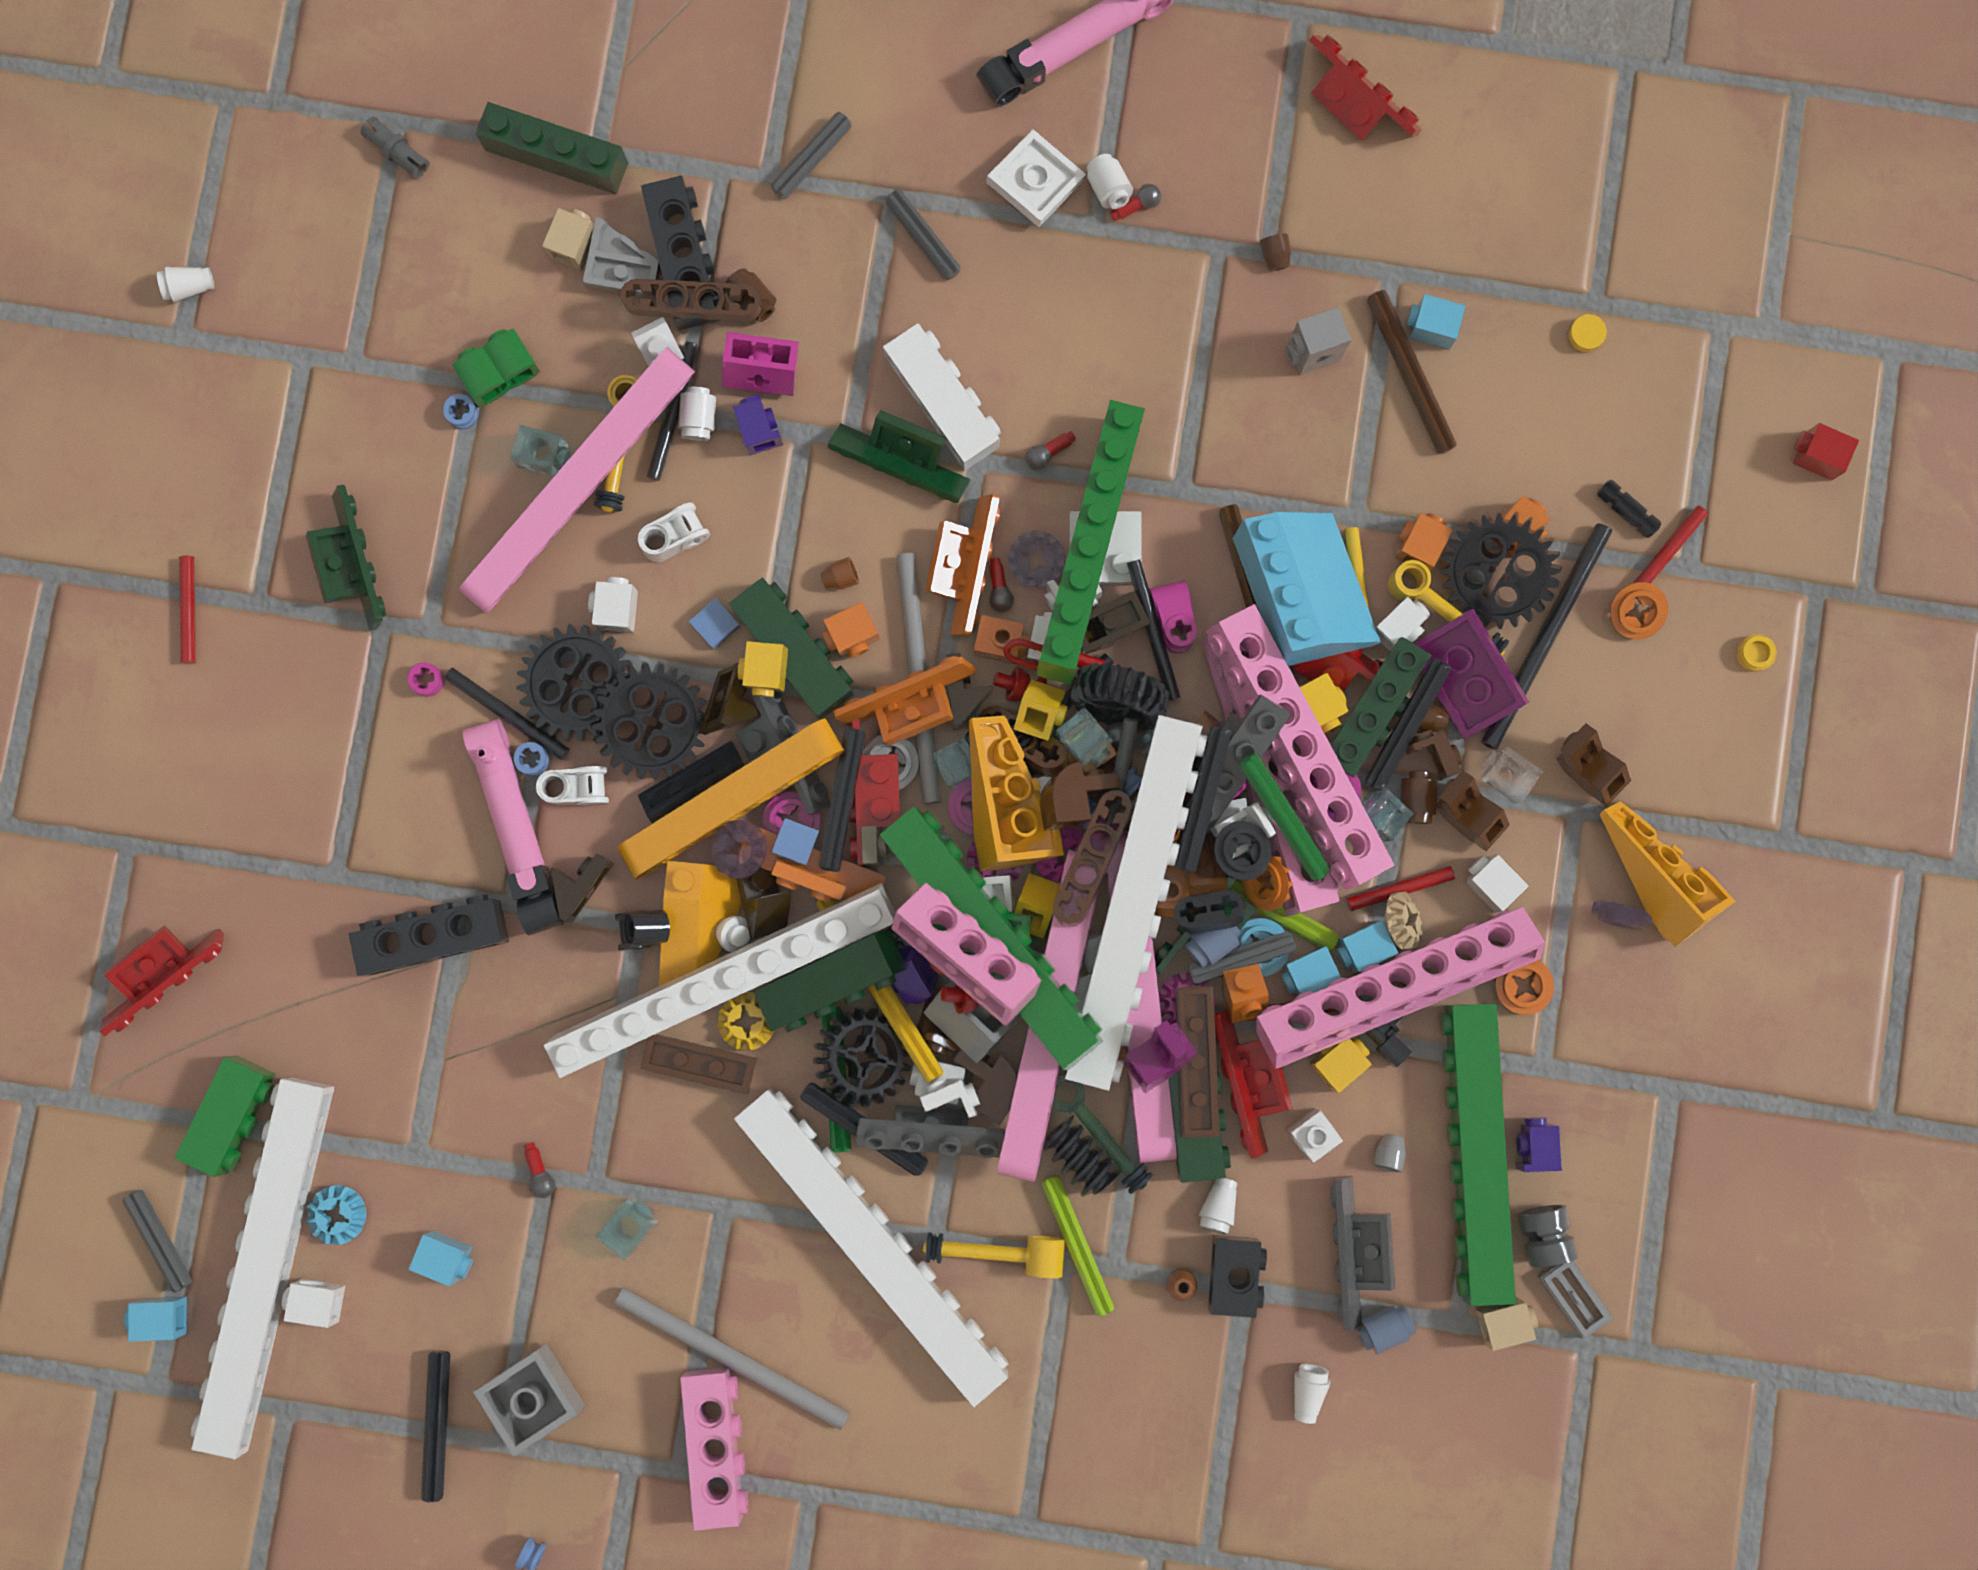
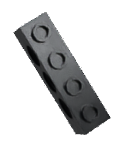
[641,175,720,331]
[348,894,509,976]

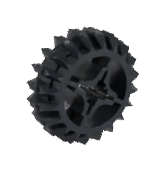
[1070,662,1169,731]
[813,1007,911,1107]

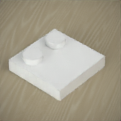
[986,130,1086,227]
[1069,511,1142,585]

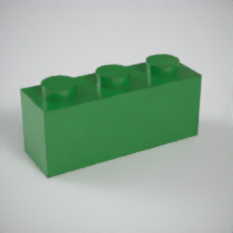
[174,1055,276,1177]

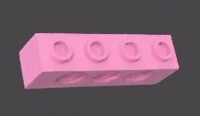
[891,883,1041,1026]
[681,1367,749,1531]

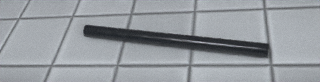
[1481,523,1613,750]

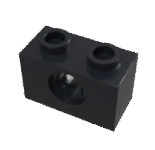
[1208,1235,1267,1318]

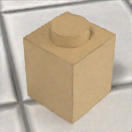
[542,208,594,271]
[1475,1297,1538,1351]

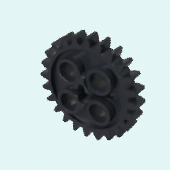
[1440,510,1562,629]
[516,624,636,742]
[590,661,707,780]

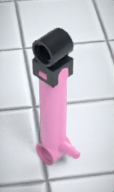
[976,0,1174,107]
[463,718,564,936]

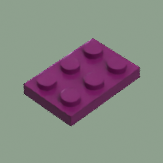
[1414,609,1530,740]

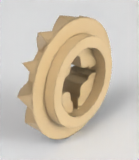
[1385,892,1423,950]

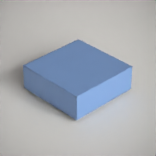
[689,598,740,649]
[771,818,819,866]

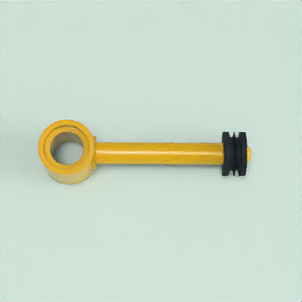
[594,375,638,512]
[1387,560,1509,655]
[923,1232,1065,1278]

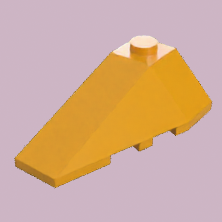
[969,716,1064,871]
[1599,801,1736,947]
[659,861,742,986]

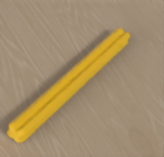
[816,898,943,1083]

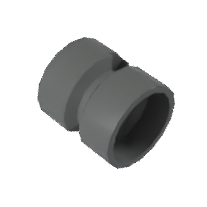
[1518,1205,1578,1267]

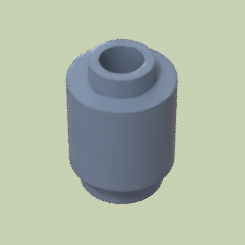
[1184,926,1241,969]
[1357,1305,1416,1355]

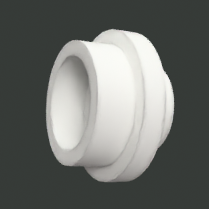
[716,916,750,952]

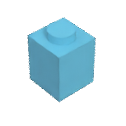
[1406,294,1466,350]
[1336,920,1399,973]
[1280,946,1341,997]
[408,1230,473,1287]
[124,1296,187,1342]

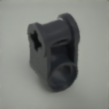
[615,910,670,951]

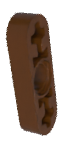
[978,706,1069,777]

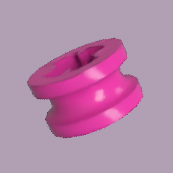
[407,662,444,697]

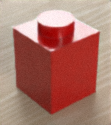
[1793,423,1859,481]

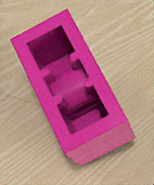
[722,332,799,396]

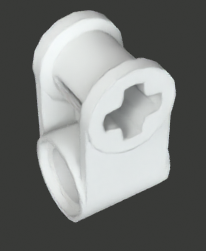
[638,502,711,562]
[536,766,609,806]

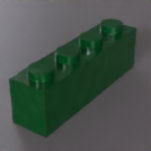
[475,102,628,195]
[728,577,854,720]
[753,929,907,1033]
[1168,1049,1231,1183]

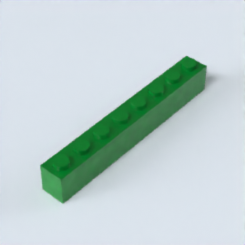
[1036,400,1145,685]
[879,806,1104,1070]
[1440,1003,1516,1306]

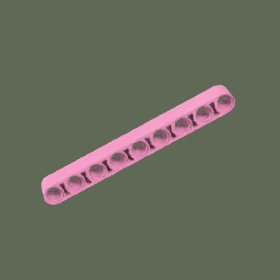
[458,347,695,614]
[1102,835,1177,1163]
[997,850,1100,1182]

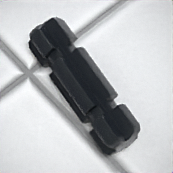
[1597,480,1661,538]

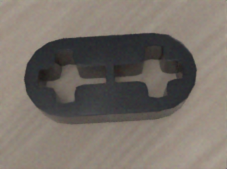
[1174,890,1247,934]

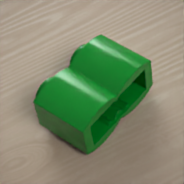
[452,328,540,408]

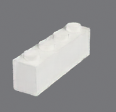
[883,323,1001,471]

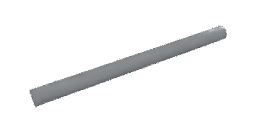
[897,553,941,804]
[614,1288,850,1430]

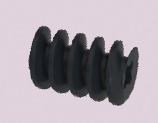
[1042,1115,1121,1197]

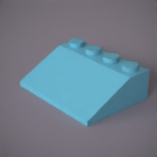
[1233,512,1381,666]

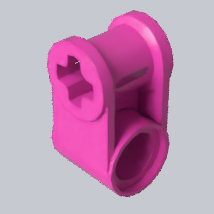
[1149,580,1197,654]

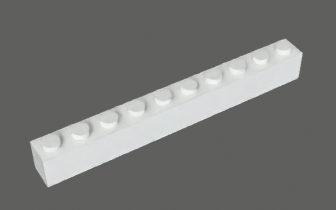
[1065,715,1207,1091]
[543,883,896,1078]
[191,1077,335,1459]
[734,1088,1009,1407]

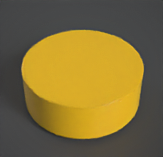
[1568,314,1607,352]
[1736,634,1777,672]

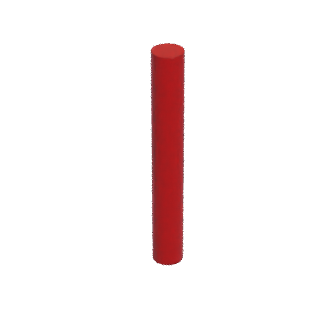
[1634,506,1708,584]
[179,555,196,664]
[1346,866,1455,911]

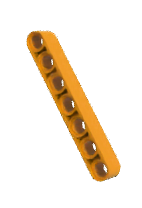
[617,718,844,879]

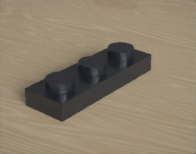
[638,741,745,824]

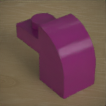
[1124,1020,1197,1094]

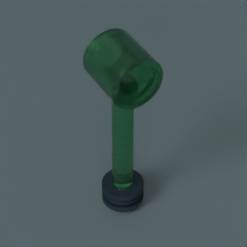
[1052,1073,1153,1194]

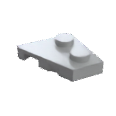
[583,217,661,299]

